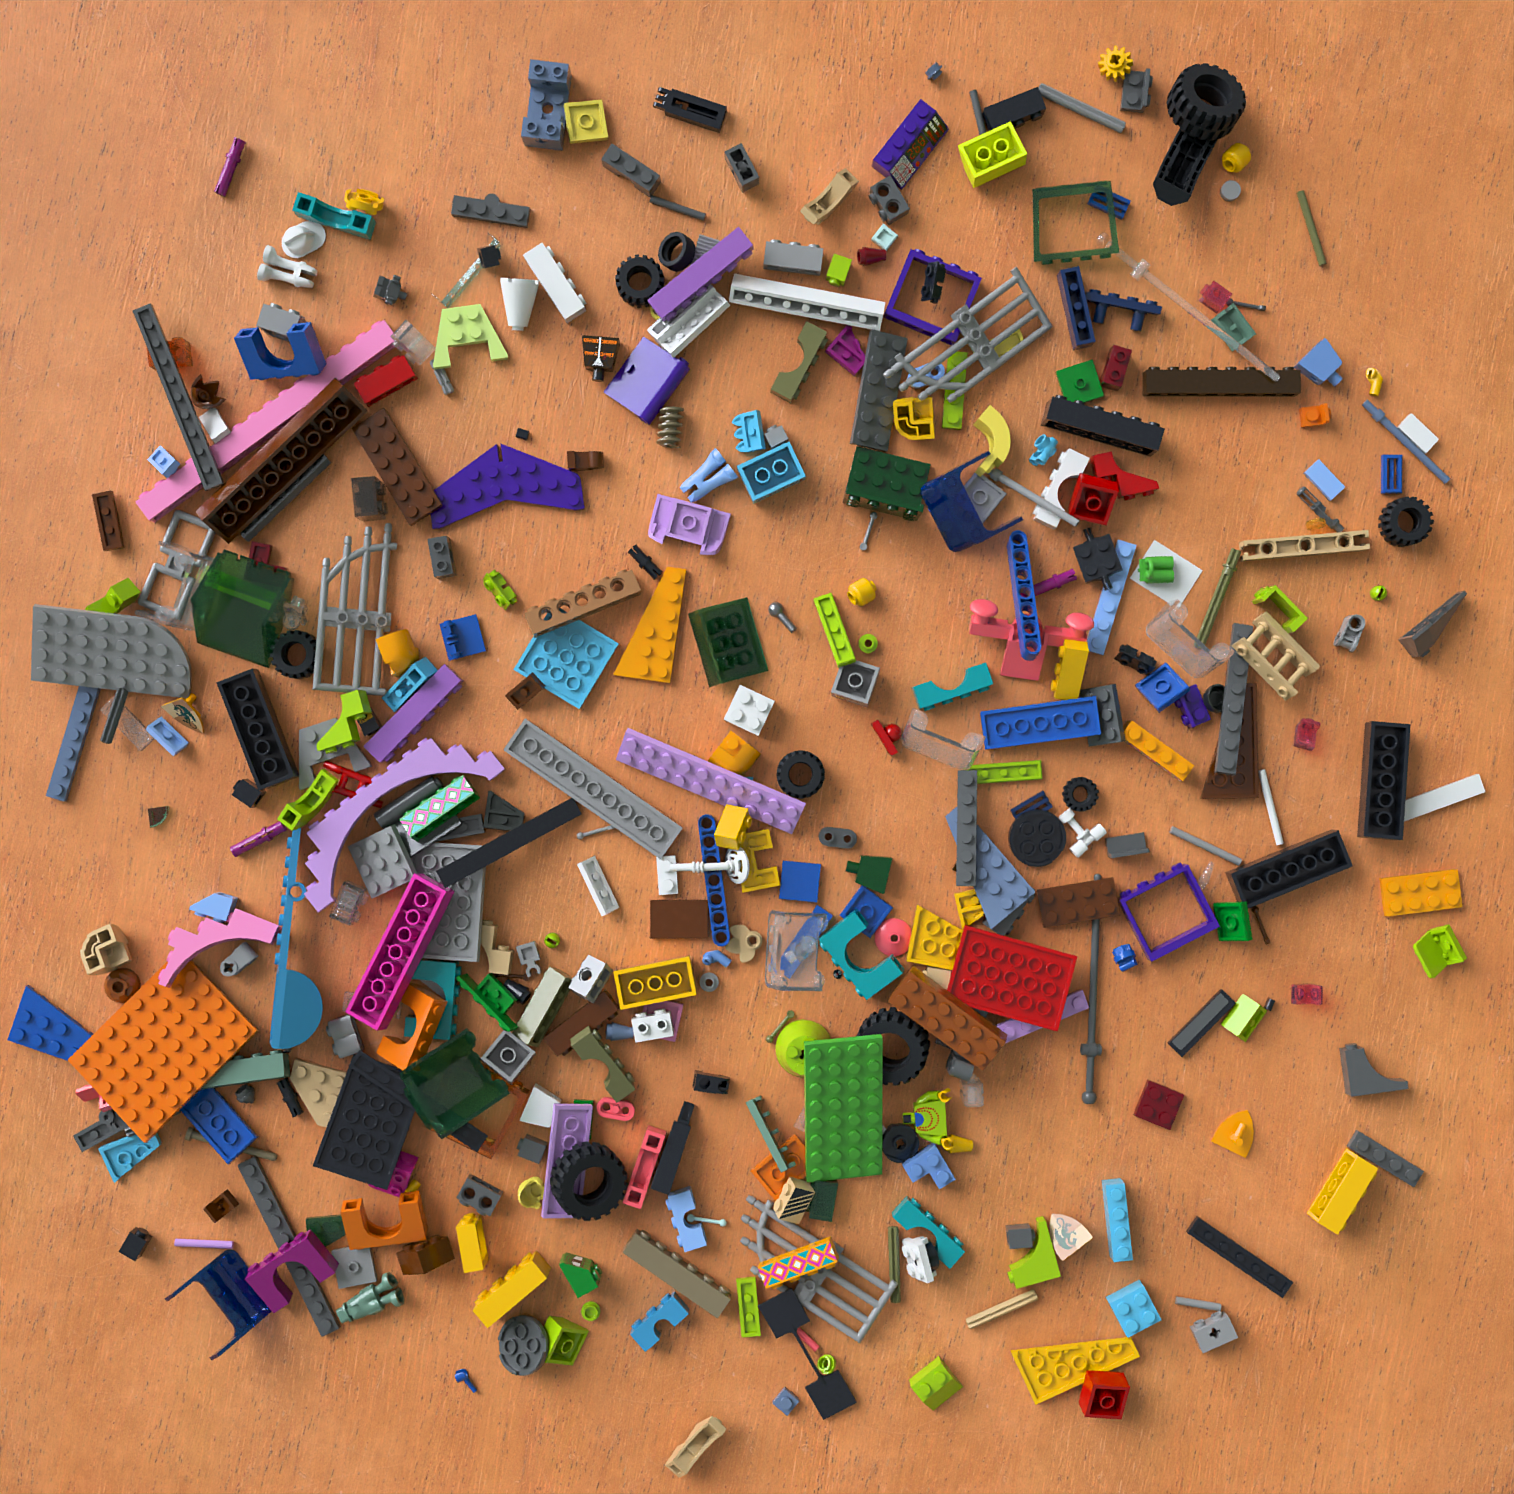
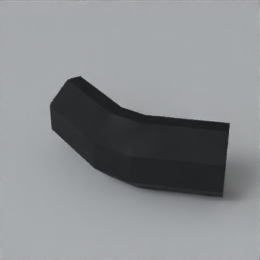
[1153,129,1218,206]

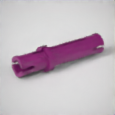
[214,137,246,197]
[1020,568,1077,598]
[230,821,287,857]

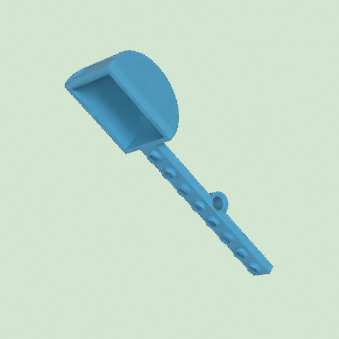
[269,828,323,1049]

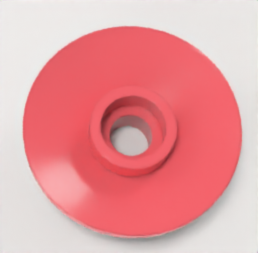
[875,918,912,956]

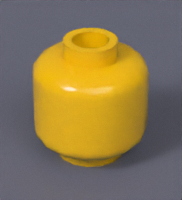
[1222,143,1251,173]
[847,578,877,606]

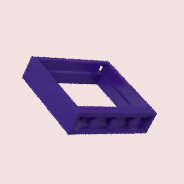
[883,249,982,345]
[1117,862,1220,962]

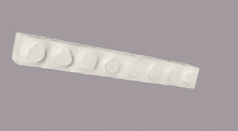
[729,273,885,331]

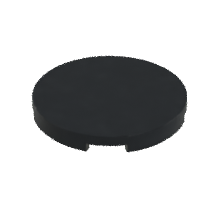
[1008,809,1066,867]

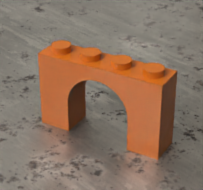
[376,983,447,1074]
[340,1191,428,1250]

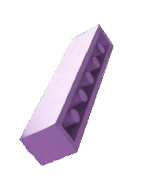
[647,227,754,322]
[363,664,463,763]

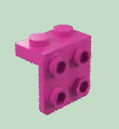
[368,1151,419,1198]

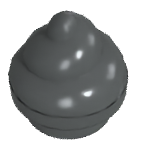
[235,1084,255,1104]

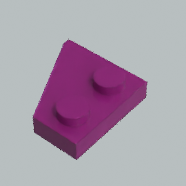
[825,325,865,376]

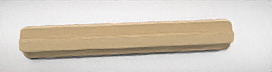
[966,1289,1038,1329]

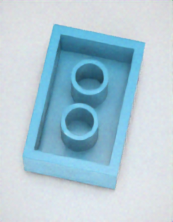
[737,442,806,504]

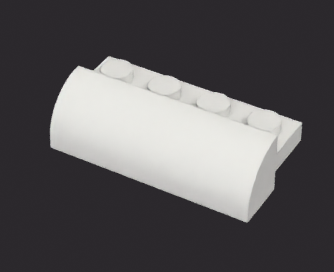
[647,284,730,358]

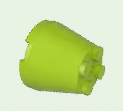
[775,1019,831,1078]

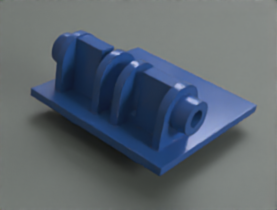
[439,614,486,661]

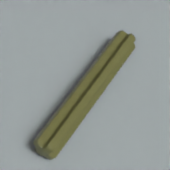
[888,1226,901,1303]

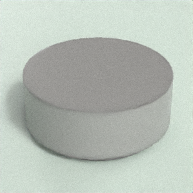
[1220,180,1241,201]

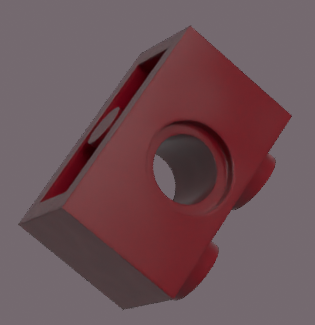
[1100,345,1132,391]

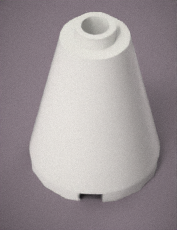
[500,278,539,331]

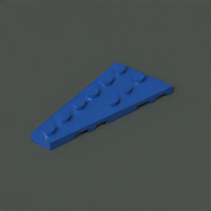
[7,985,93,1061]

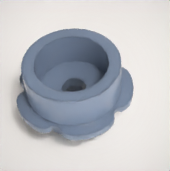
[925,62,942,80]

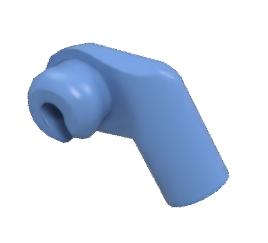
[702,950,732,968]

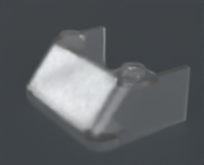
[135,541,221,631]

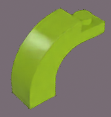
[277,769,339,831]

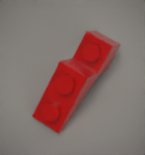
[1090,451,1159,501]

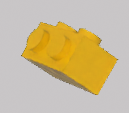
[714,804,752,850]

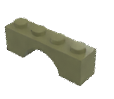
[770,321,828,403]
[570,1026,635,1103]

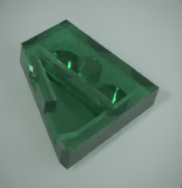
[306,1214,346,1247]

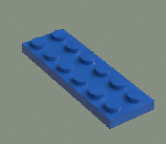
[980,696,1101,750]

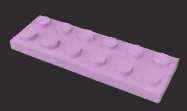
[541,1103,593,1218]

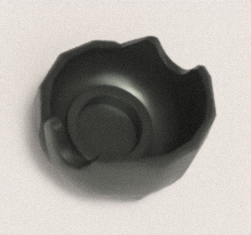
[1203,684,1225,713]

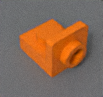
[1299,403,1331,428]

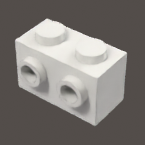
[631,1008,674,1043]

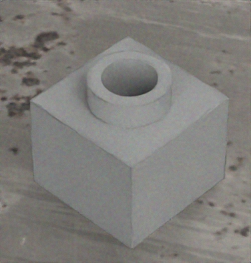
[764,425,789,450]

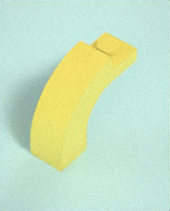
[973,405,1011,477]

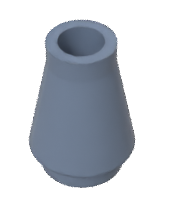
[606,1022,634,1041]

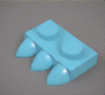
[732,410,766,452]

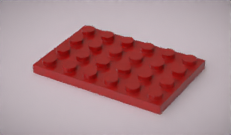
[947,925,1078,1032]

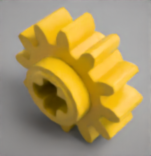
[1098,46,1133,82]

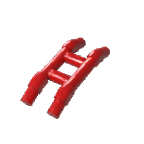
[323,761,383,808]

